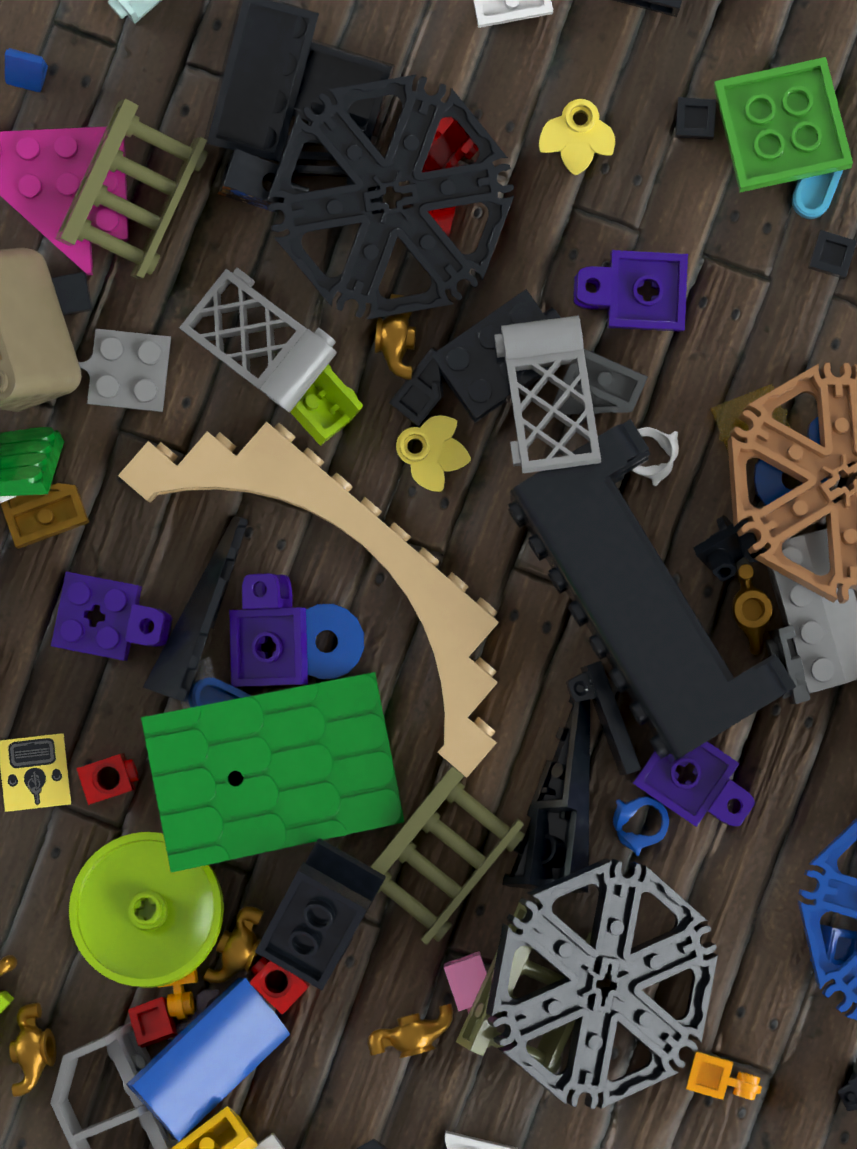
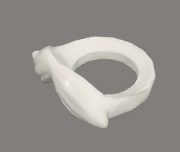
[631,427,679,486]

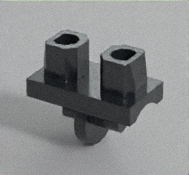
[693,515,767,581]

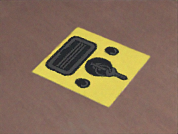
[0,733,71,812]

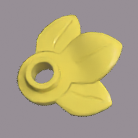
[539,99,615,176]
[396,415,471,492]

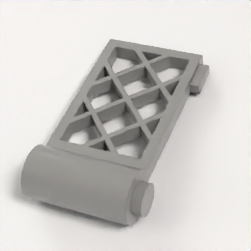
[179,268,337,413]
[494,315,601,474]

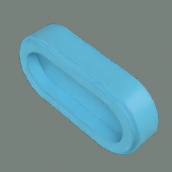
[792,170,843,219]

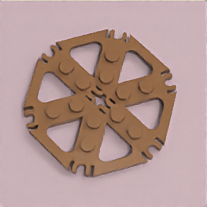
[728,363,857,604]

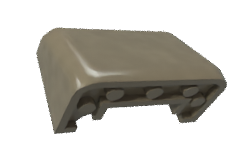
[0,248,82,412]

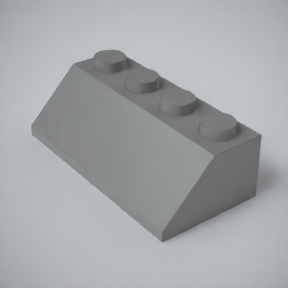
[767,528,857,694]

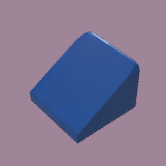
[5,48,48,92]
[810,924,857,965]

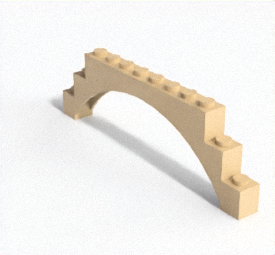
[118,421,499,778]

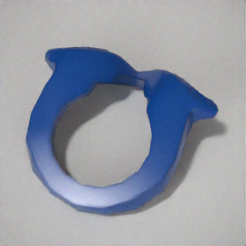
[613,796,669,856]

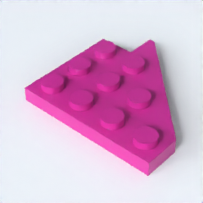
[0,126,129,275]

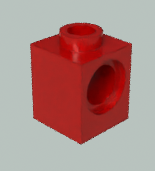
[76,753,139,805]
[249,956,310,1015]

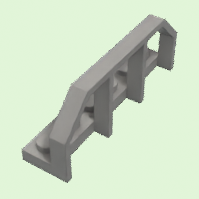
[50,1022,187,1149]

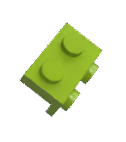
[290,364,363,446]

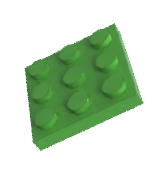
[714,57,853,192]

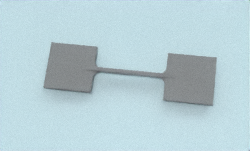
[78,329,171,412]

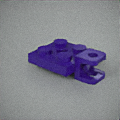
[573,250,688,332]
[51,571,173,661]
[229,573,308,687]
[632,742,755,827]

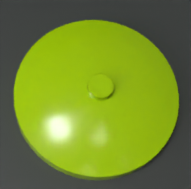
[69,832,224,988]

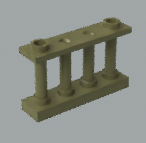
[55,99,208,279]
[370,766,525,945]
[456,902,595,1074]

